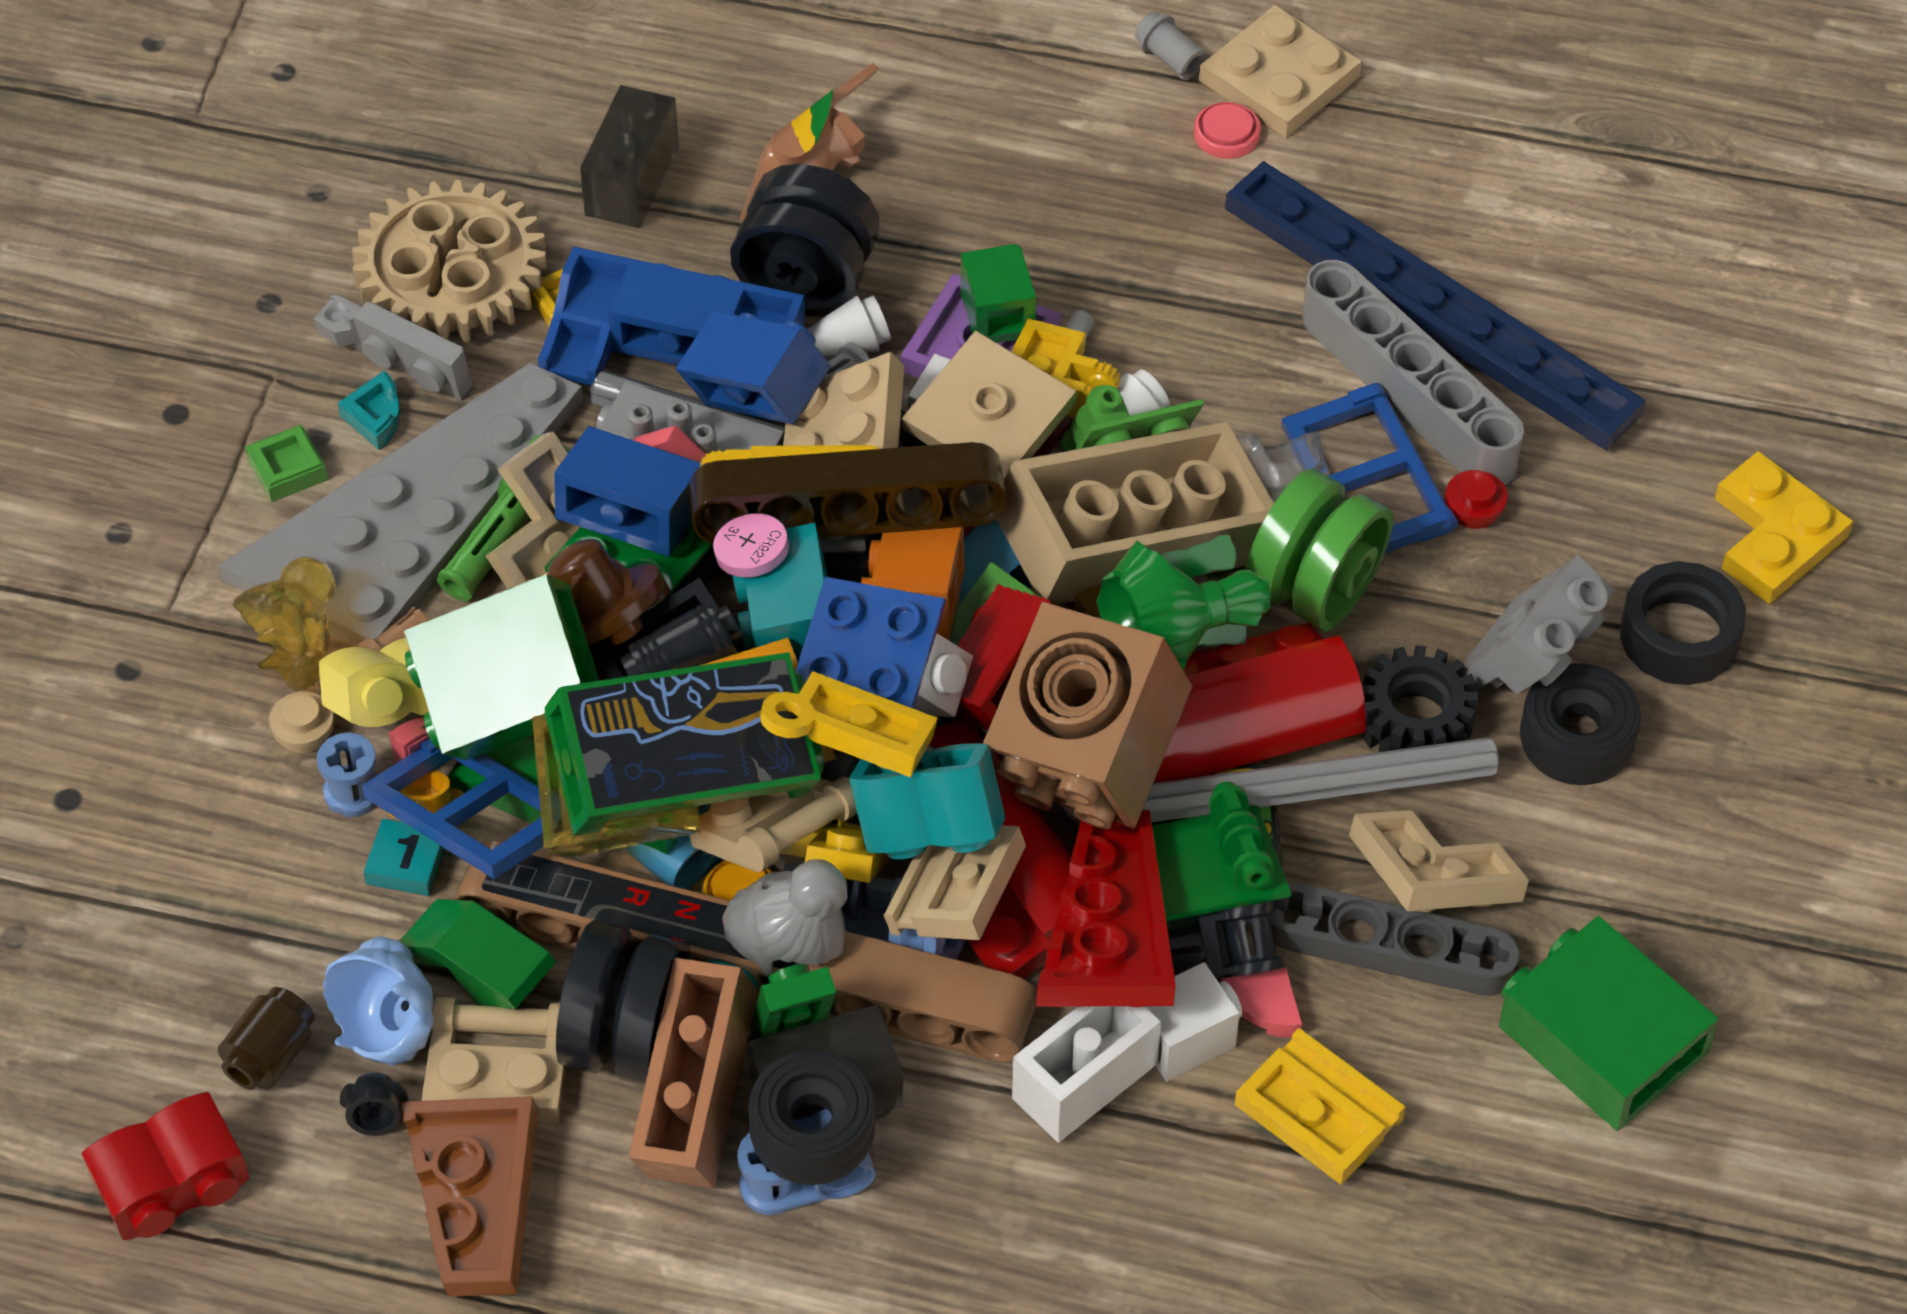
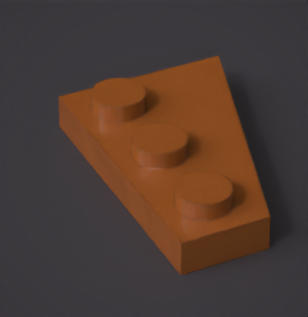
[401,1096,539,1297]

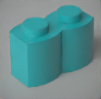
[849,743,1005,859]

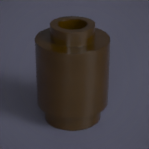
[218,987,315,1090]

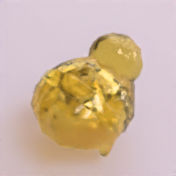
[233,556,336,692]

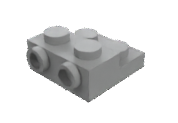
[1463,555,1614,694]

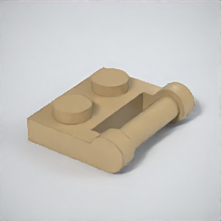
[687,777,857,872]
[421,997,567,1122]

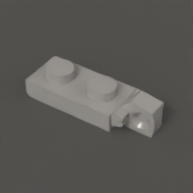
[313,293,474,401]

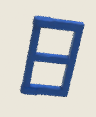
[1282,383,1458,553]
[362,738,573,879]

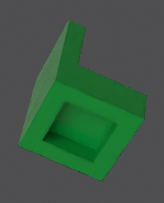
[960,244,1036,343]

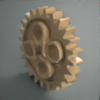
[352,180,548,343]

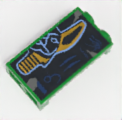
[544,652,824,836]

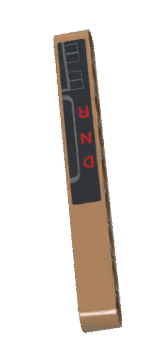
[454,840,1037,1063]

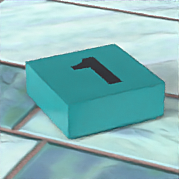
[363,818,445,896]

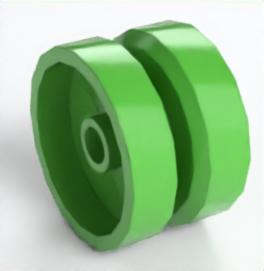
[1245,468,1393,632]

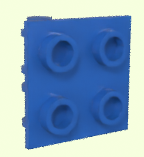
[795,577,947,709]

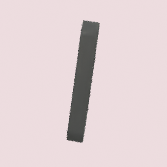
[1264,882,1519,996]

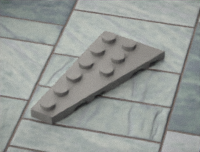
[219,363,583,646]

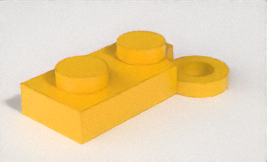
[760,671,938,778]

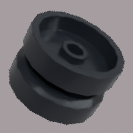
[730,164,879,316]
[555,920,691,1085]

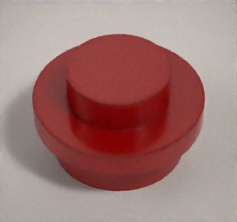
[1445,470,1508,529]

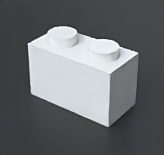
[1012,1006,1161,1143]

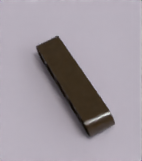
[689,442,1007,544]

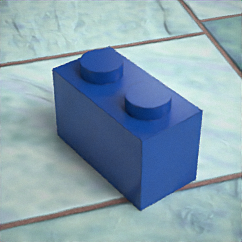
[675,311,831,424]
[554,426,700,557]

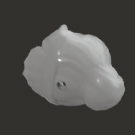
[722,859,847,976]

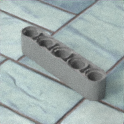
[1302,260,1524,485]

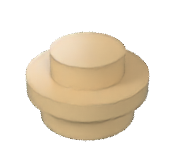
[269,691,335,753]

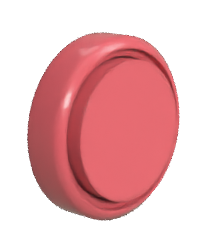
[1194,102,1261,159]

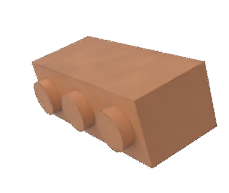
[629,958,758,1189]

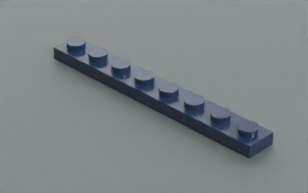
[1225,161,1646,451]

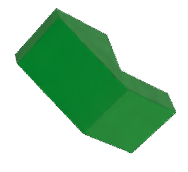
[399,899,557,1009]

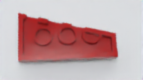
[1036,810,1176,1007]

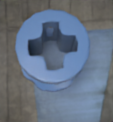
[316,732,377,817]

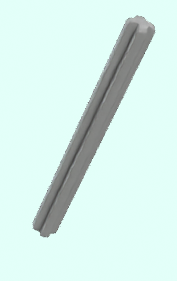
[1142,737,1499,822]

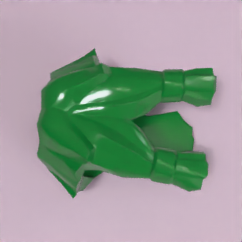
[1096,535,1271,670]

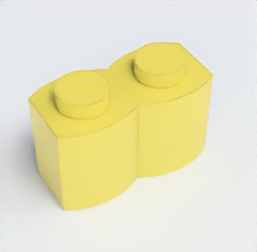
[319,638,429,727]

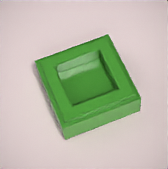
[245,424,328,502]

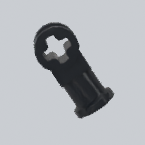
[1168,901,1286,977]

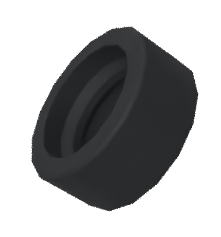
[1620,561,1746,685]

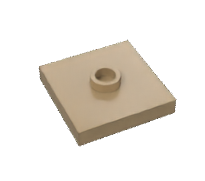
[902,331,1077,479]

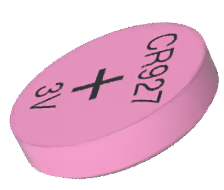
[713,514,789,577]

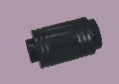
[620,600,745,676]

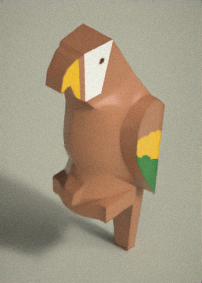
[739,63,879,222]

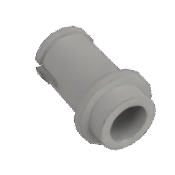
[1135,11,1208,81]

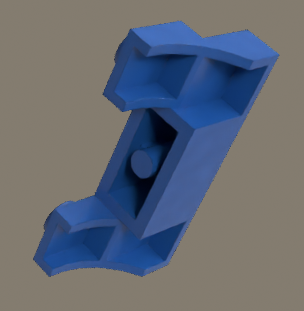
[538,246,805,422]

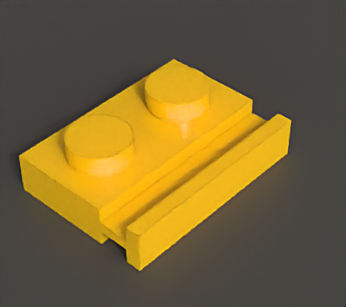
[1235,1028,1406,1185]

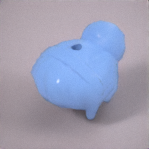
[323,937,434,1066]

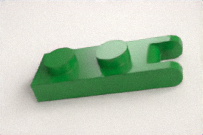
[750,964,837,1052]

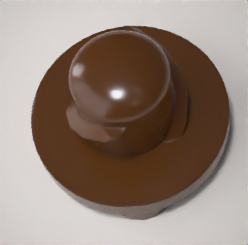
[548,539,671,648]

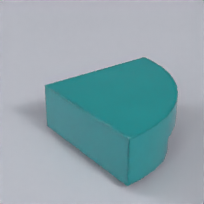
[338,370,401,450]

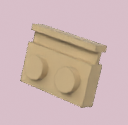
[884,825,1026,940]

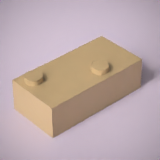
[996,422,1274,605]

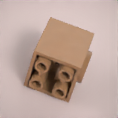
[983,602,1193,829]

